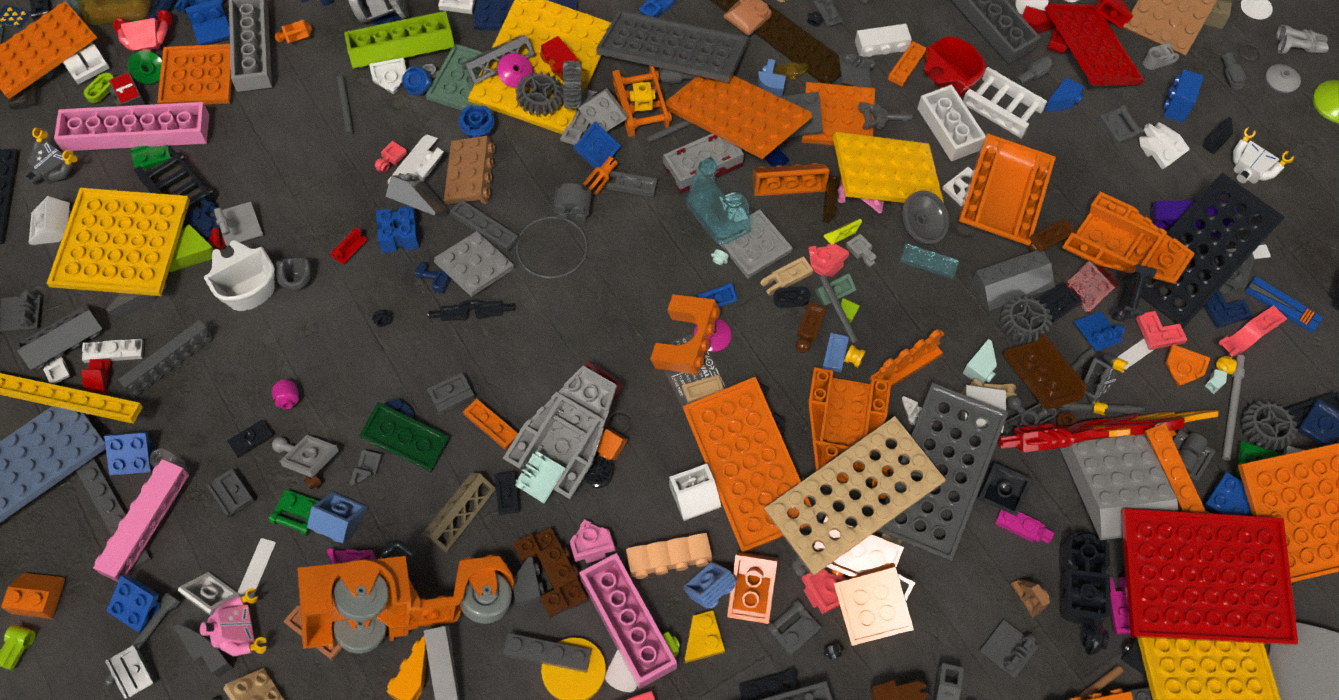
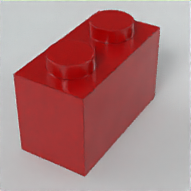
[540,36,579,80]

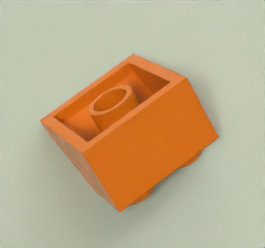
[1,573,66,619]

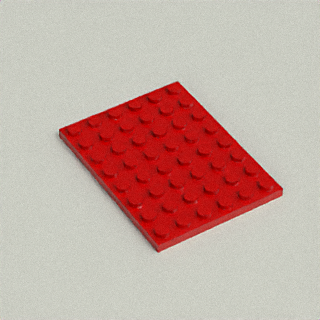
[1121,509,1298,645]

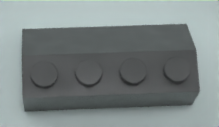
[781,92,823,137]
[972,250,1055,312]
[15,304,102,370]

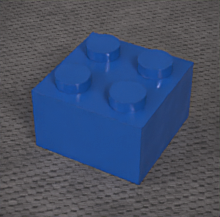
[1163,69,1204,123]

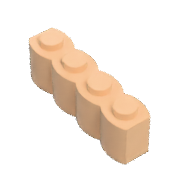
[626,533,712,579]

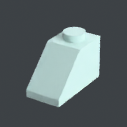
[963,339,997,384]

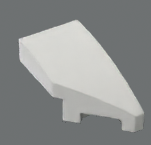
[902,396,934,427]

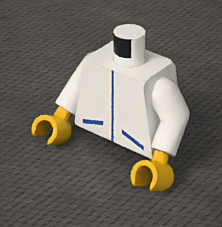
[1233,127,1294,183]

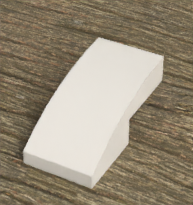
[43,356,70,384]

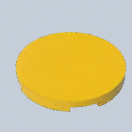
[541,638,606,700]

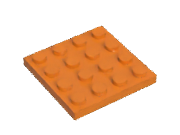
[157,44,232,105]
[802,82,875,145]

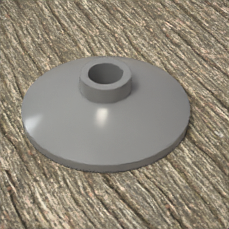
[1266,64,1301,93]

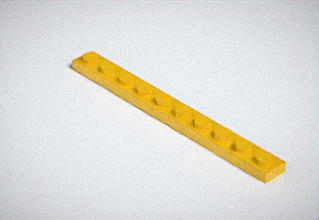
[0,373,143,424]

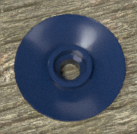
[372,15,406,26]

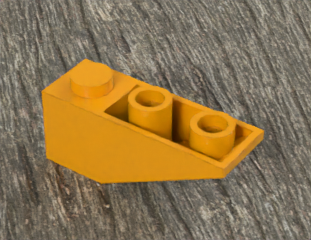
[387,635,428,700]

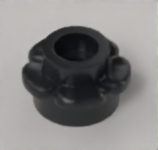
[807,11,823,27]
[372,310,391,327]
[824,643,844,660]

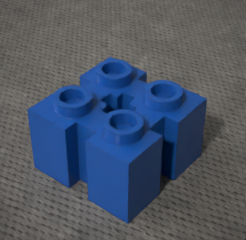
[376,206,419,253]

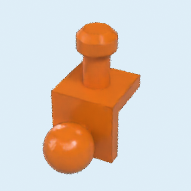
[275,20,312,43]

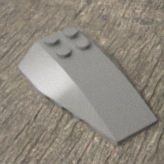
[503,366,617,499]

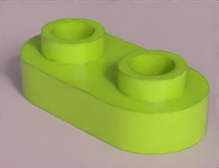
[84,73,114,103]

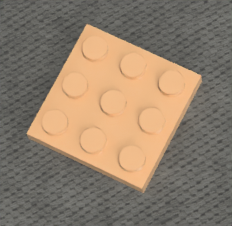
[834,567,914,646]

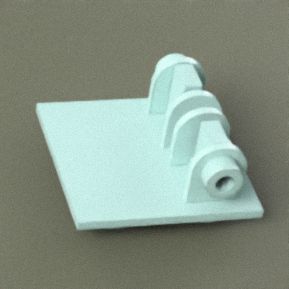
[515,451,566,503]

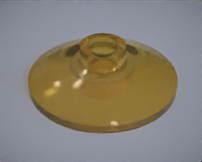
[774,62,808,80]

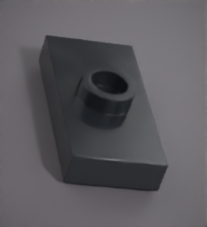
[227,420,273,458]

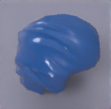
[401,66,433,96]

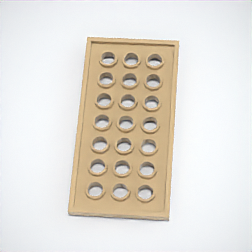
[764,416,946,577]

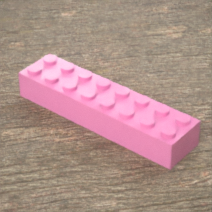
[54,102,209,151]

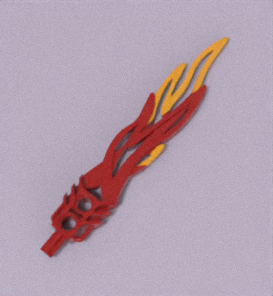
[998,410,1218,453]

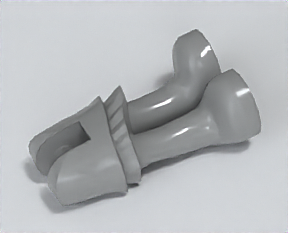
[1276,24,1329,54]

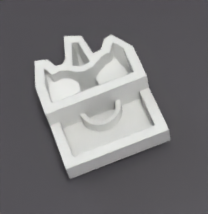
[1139,122,1190,169]

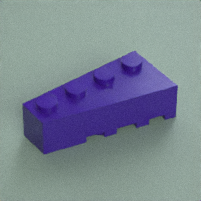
[1150,200,1237,238]

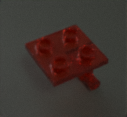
[1065,261,1119,314]

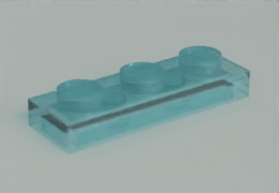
[900,243,959,279]

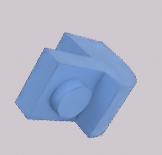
[757,59,786,97]

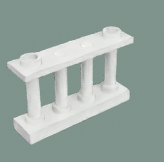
[963,67,1047,139]

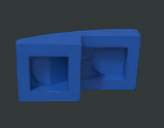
[639,0,675,18]

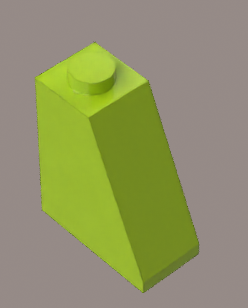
[169,225,213,272]

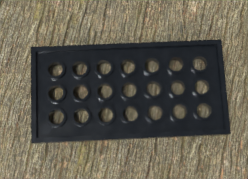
[1122,172,1285,329]

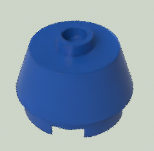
[459,105,494,138]

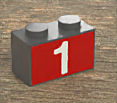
[109,72,145,106]

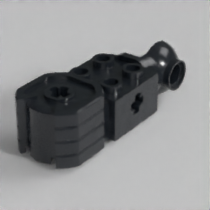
[1059,532,1110,656]

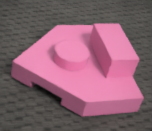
[570,519,615,563]

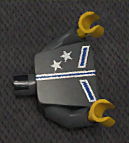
[25,128,77,185]
[1084,353,1128,415]

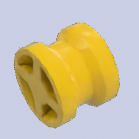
[844,345,866,368]

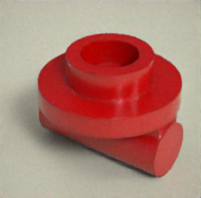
[208,228,226,250]

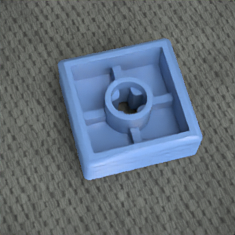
[683,562,737,608]

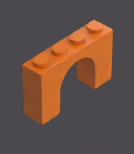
[650,294,720,375]

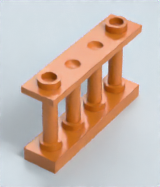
[612,65,672,137]

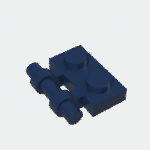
[184,198,221,241]

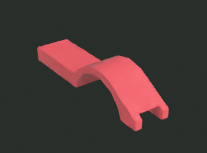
[1219,305,1287,357]

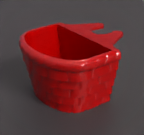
[924,36,986,98]

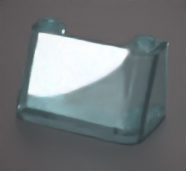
[686,157,751,245]

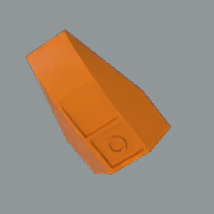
[808,367,891,484]

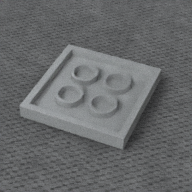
[715,209,793,279]
[434,231,514,297]

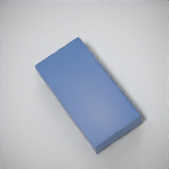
[823,333,849,373]

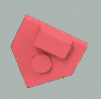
[809,244,849,277]
[801,570,847,615]

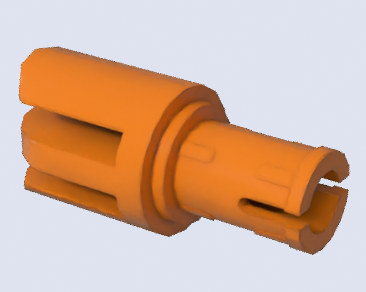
[583,156,618,195]

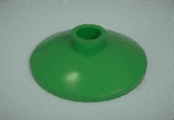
[128,50,162,84]

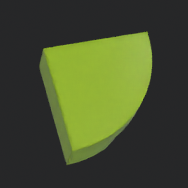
[841,298,860,323]

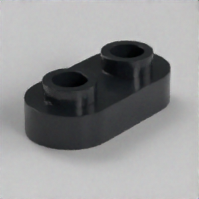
[773,286,811,308]

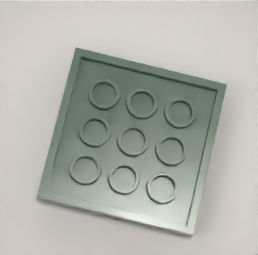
[426,44,495,114]

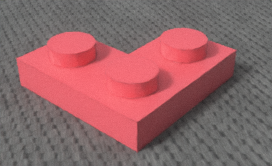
[1136,311,1187,350]

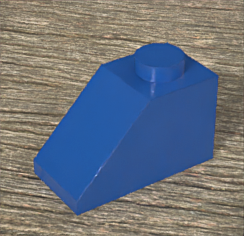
[1045,77,1084,111]

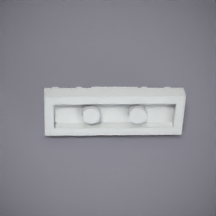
[82,339,144,363]

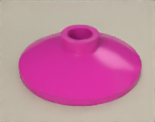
[497,53,532,88]
[694,319,732,352]

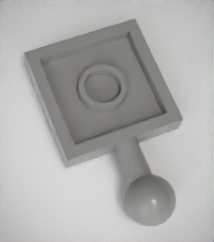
[272,435,338,478]

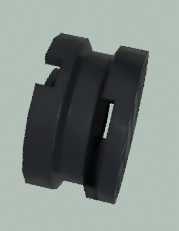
[585,457,612,489]

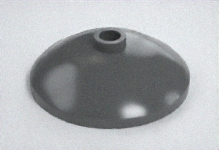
[902,190,949,245]

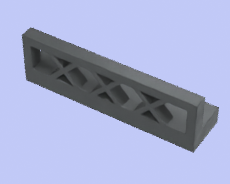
[460,35,535,84]

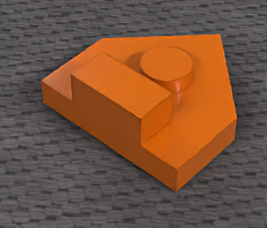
[1165,344,1210,387]

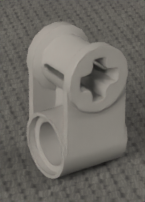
[1143,42,1179,70]

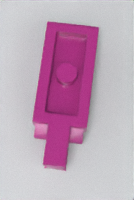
[995,510,1054,544]

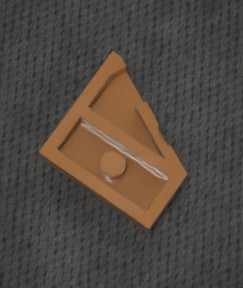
[1010,579,1050,617]

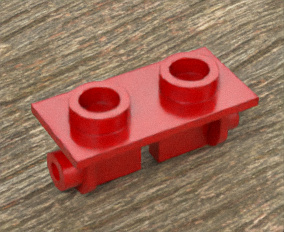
[329,228,368,265]

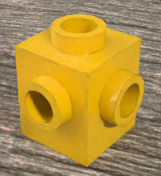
[630,82,655,111]

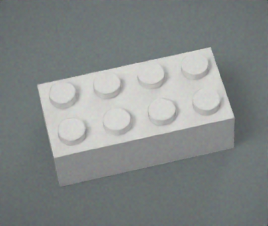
[917,85,986,161]

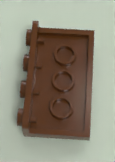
[1003,334,1087,410]

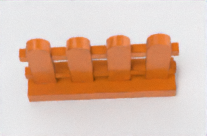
[870,329,944,387]

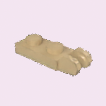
[760,256,814,296]

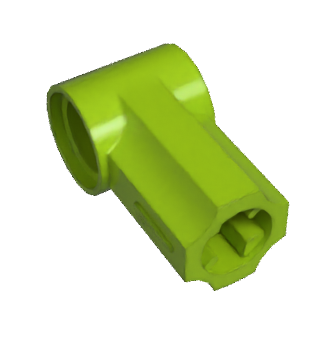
[0,624,36,671]

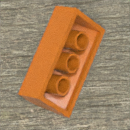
[752,163,830,196]

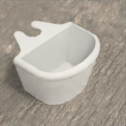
[204,240,275,311]

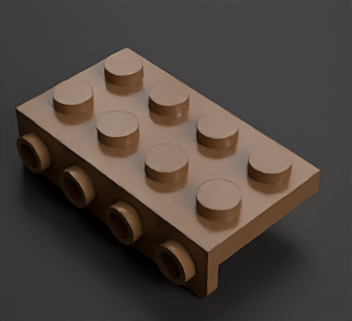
[444,136,495,204]

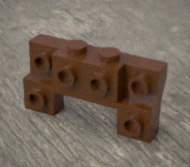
[513,527,588,618]

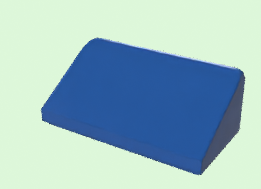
[695,283,738,307]

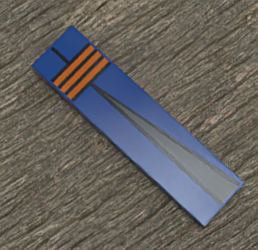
[1245,276,1323,333]

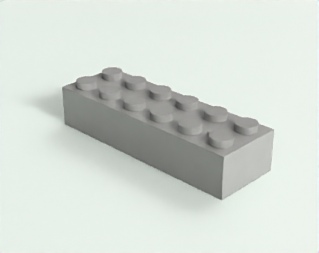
[229,0,272,92]

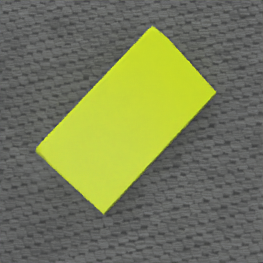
[824,219,862,245]

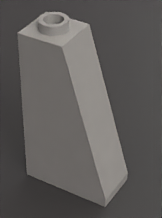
[424,625,460,700]

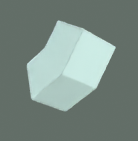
[1205,369,1227,394]

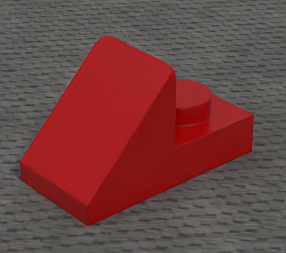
[1048,26,1068,54]
[81,359,112,396]

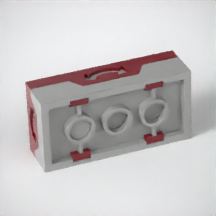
[663,134,744,193]

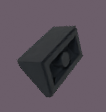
[1203,117,1233,154]

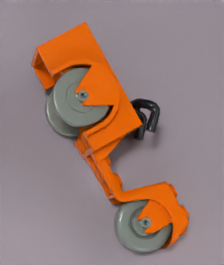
[298,540,514,654]

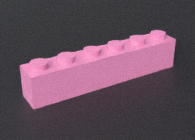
[93,459,189,582]

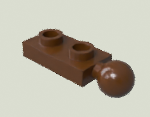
[795,302,827,353]

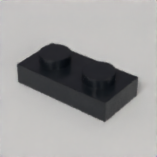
[494,472,519,515]

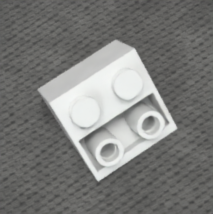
[669,464,721,521]

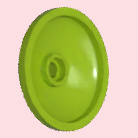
[1313,80,1339,123]

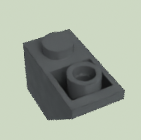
[513,557,544,608]

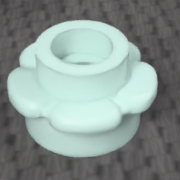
[711,249,729,265]

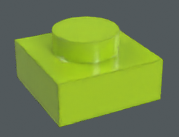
[662,631,680,657]

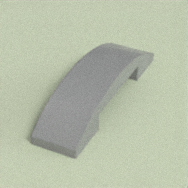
[560,89,597,145]

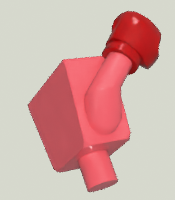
[113,10,173,53]

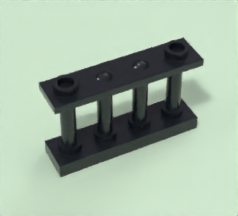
[134,147,215,209]
[1108,264,1157,322]

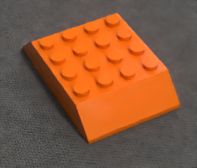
[959,133,1056,246]

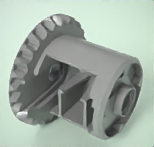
[348,0,409,24]

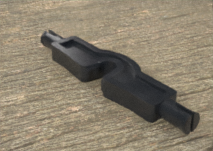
[428,300,514,321]

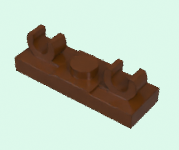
[1029,219,1077,252]

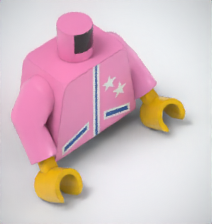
[200,588,267,656]

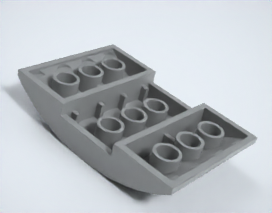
[1267,622,1339,700]

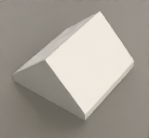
[178,572,240,616]

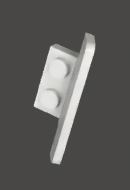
[388,135,443,184]

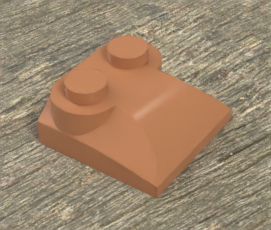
[724,0,772,36]

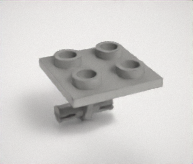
[214,202,263,247]

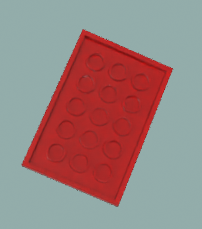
[1044,3,1145,85]

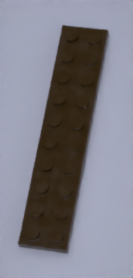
[710,0,841,84]

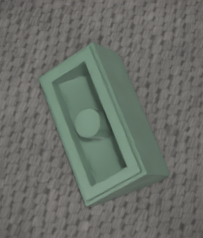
[814,273,856,306]

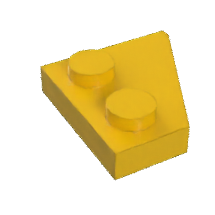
[685,610,725,663]

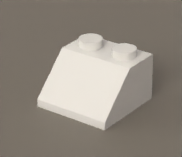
[29,196,71,245]
[960,385,1006,433]

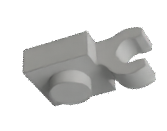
[846,234,877,267]

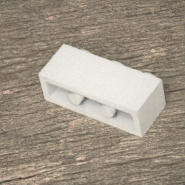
[855,24,912,57]

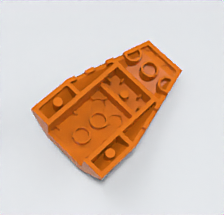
[1062,192,1195,284]

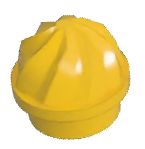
[1216,356,1237,375]

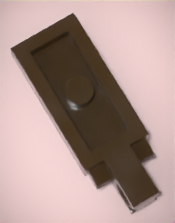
[822,175,840,223]

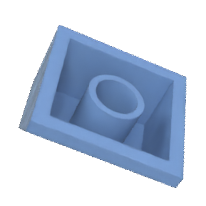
[307,492,368,543]

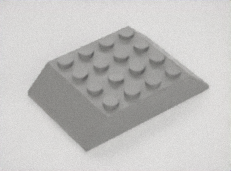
[1060,434,1178,540]

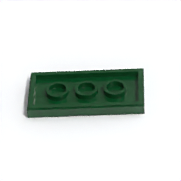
[359,402,449,473]

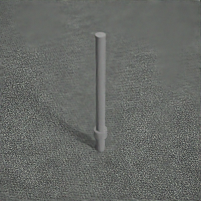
[1222,355,1245,460]

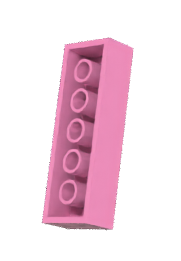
[579,553,677,689]

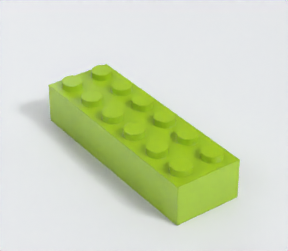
[344,11,455,68]

